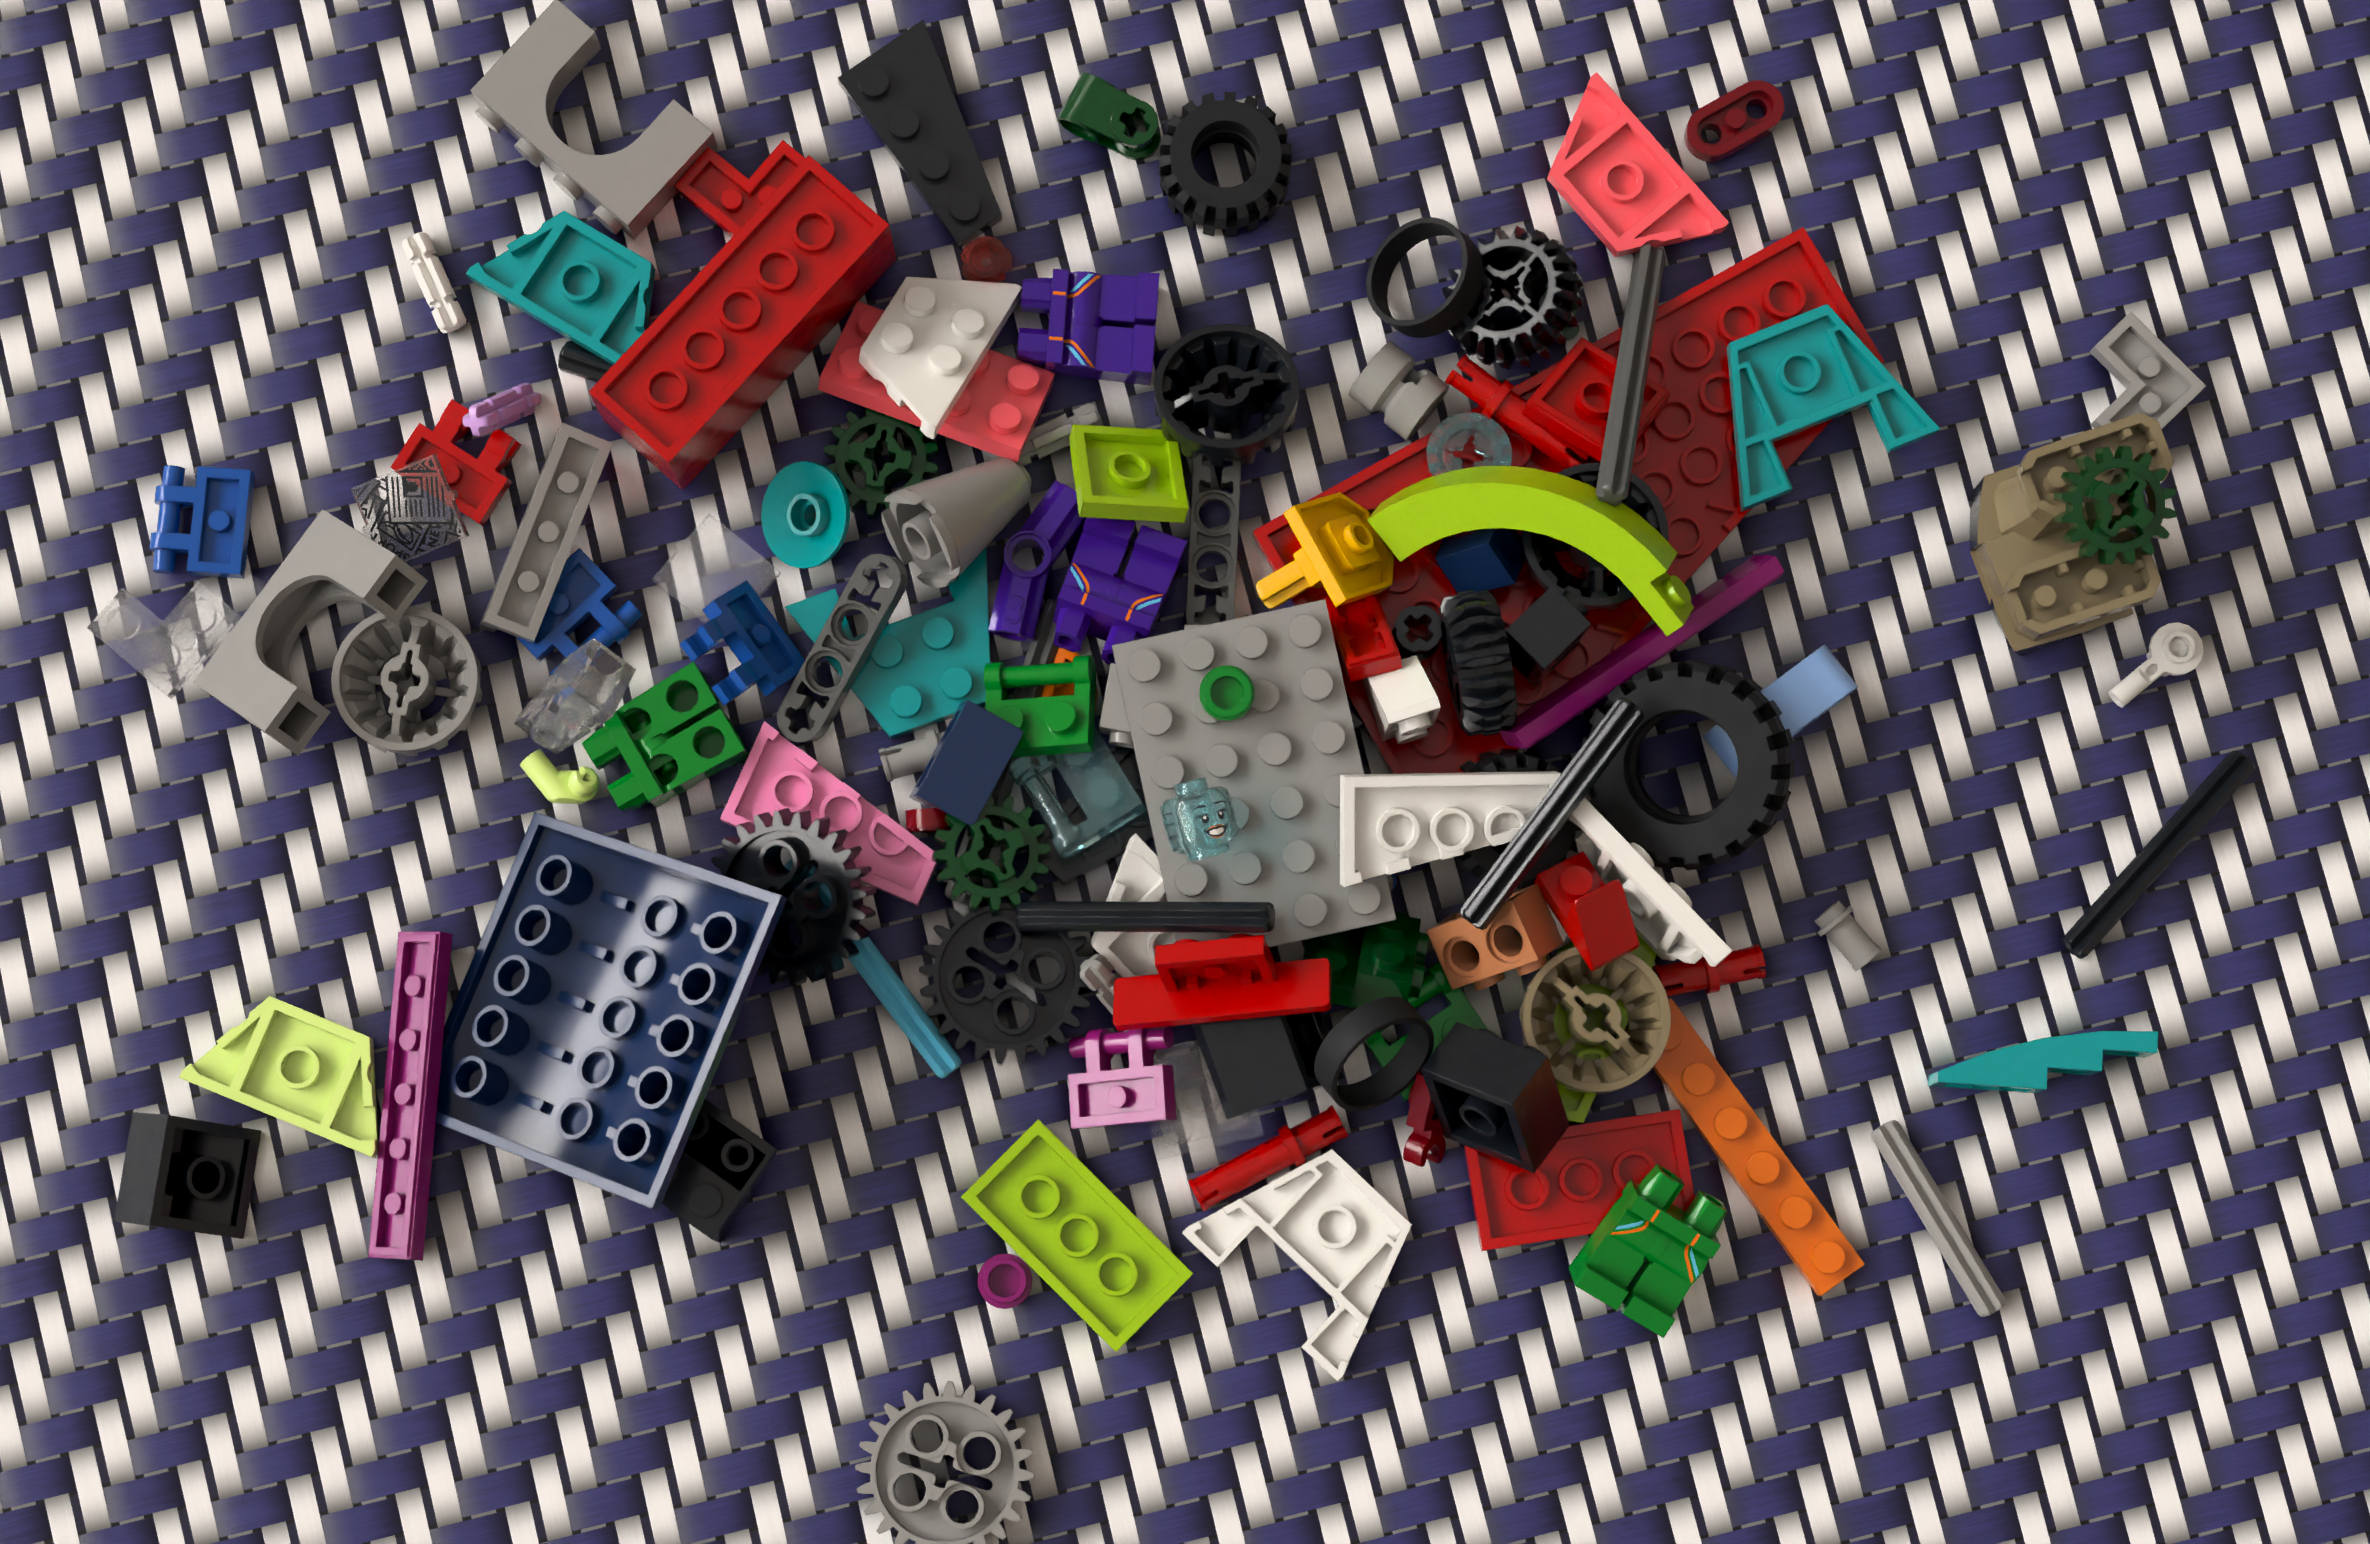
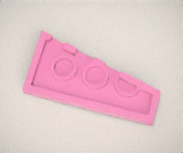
[720,721,938,907]

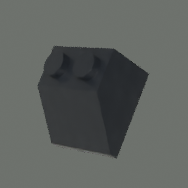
[114,1112,261,1239]

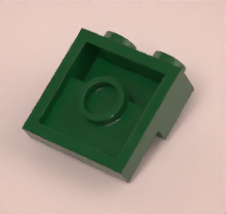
[1302,911,1429,1008]

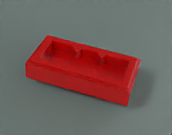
[1322,594,1402,682]

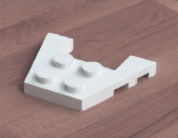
[1182,1149,1412,1381]

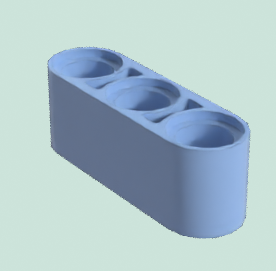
[1703,645,1858,779]

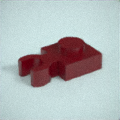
[1403,1072,1446,1167]

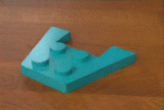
[1727,304,1940,512]
[785,547,990,740]

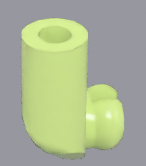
[520,749,599,804]

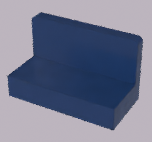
[909,700,1023,825]

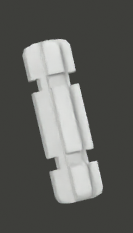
[402,232,466,333]

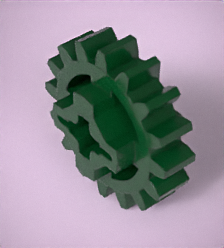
[823,408,939,520]
[2054,446,2177,565]
[931,795,1051,914]

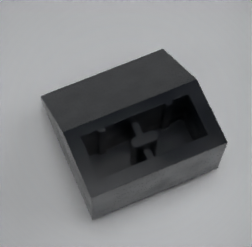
[1192,1012,1344,1120]
[662,1099,777,1243]

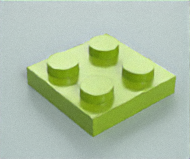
[1069,424,1189,523]

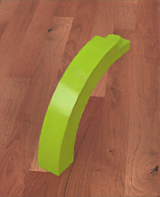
[1367,466,1694,636]

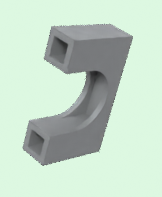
[470,0,718,240]
[193,509,428,756]

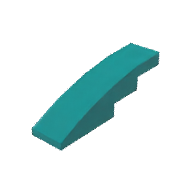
[1928,1031,2158,1093]

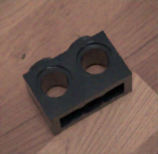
[1505,585,1591,687]

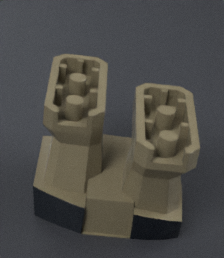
[1970,412,2174,656]

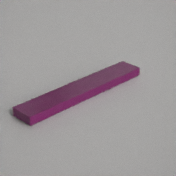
[1499,555,1785,749]
[368,932,453,1261]

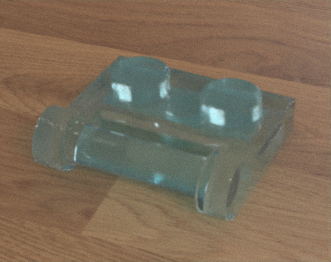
[1009,726,1146,858]

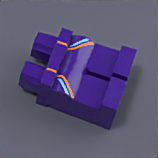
[1017,269,1160,385]
[1053,517,1187,665]

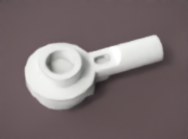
[2108,622,2204,708]

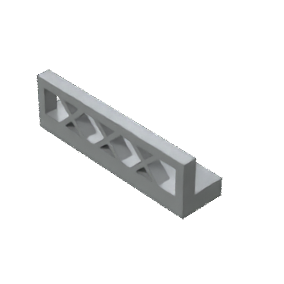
[479,423,613,643]

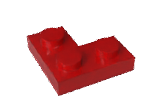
[674,140,806,237]

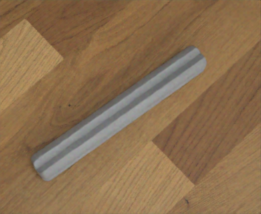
[1871,1120,2006,1317]

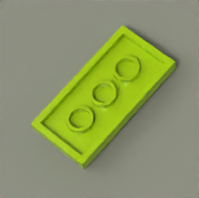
[961,1119,1193,1352]

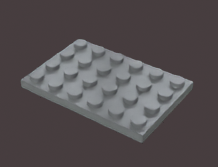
[1112,599,1396,948]

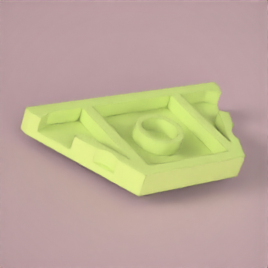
[179,996,379,1158]

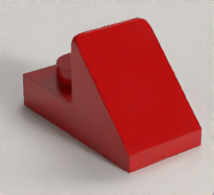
[1534,851,1640,972]

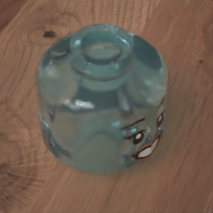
[1160,777,1239,862]

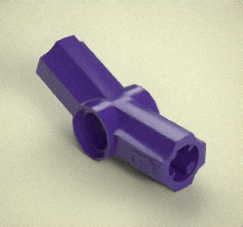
[988,480,1086,642]

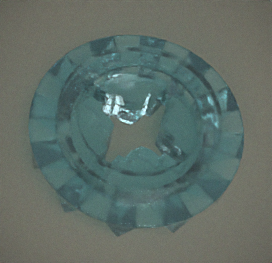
[1426,412,1512,476]

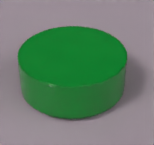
[1199,665,1255,722]

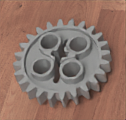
[855,1381,1035,1544]

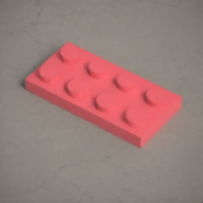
[818,301,1055,463]

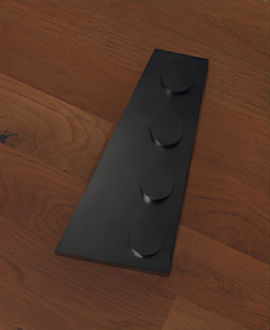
[838,20,1002,249]

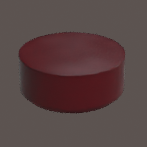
[905,808,951,833]

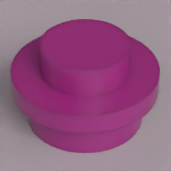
[978,1254,1032,1309]

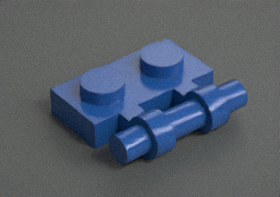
[149,465,255,579]
[515,548,643,688]

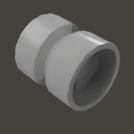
[1349,341,1450,441]

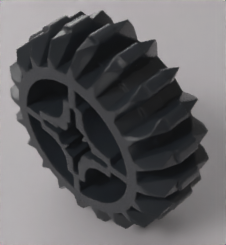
[1442,226,1584,370]
[1439,589,1518,737]

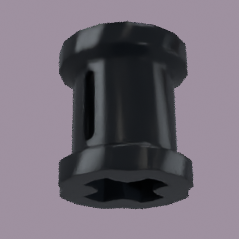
[1392,605,1442,661]

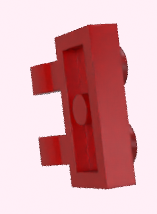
[390,399,522,526]

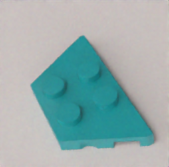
[466,211,655,365]

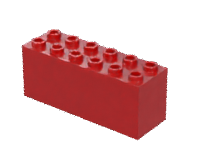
[589,155,897,491]

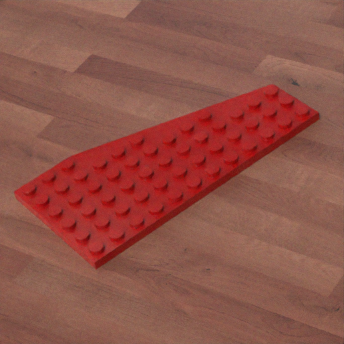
[1252,227,1884,774]

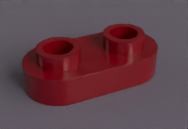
[1684,80,1784,162]

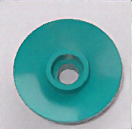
[761,461,850,568]

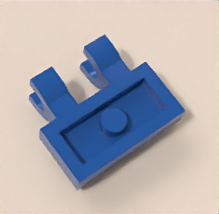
[679,580,805,705]

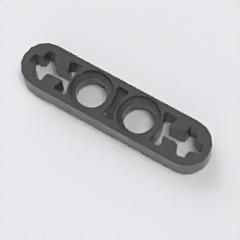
[1186,437,1241,625]
[777,554,908,742]

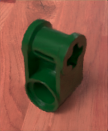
[1057,73,1161,160]

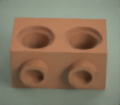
[1426,884,1563,991]

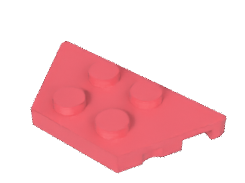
[1547,72,1729,257]

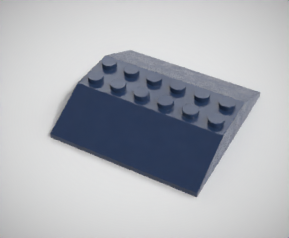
[436,812,788,1211]

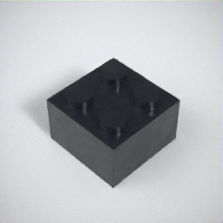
[1421,1022,1570,1173]

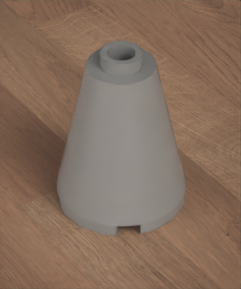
[881,457,1031,589]

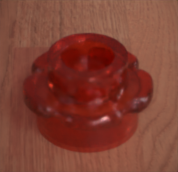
[961,236,1013,283]

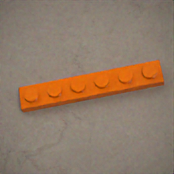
[1625,998,1865,1296]

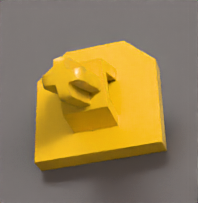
[1256,492,1394,609]

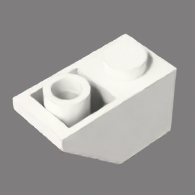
[1362,655,1441,744]

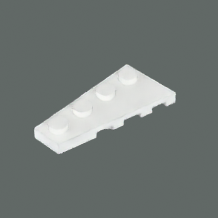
[1340,771,1561,887]

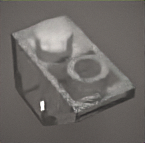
[514,638,636,755]

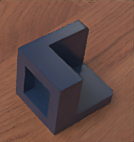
[1435,528,1525,592]

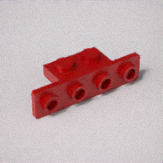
[1113,933,1331,1031]

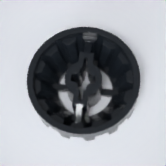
[1154,324,1299,467]
[1520,463,1669,612]

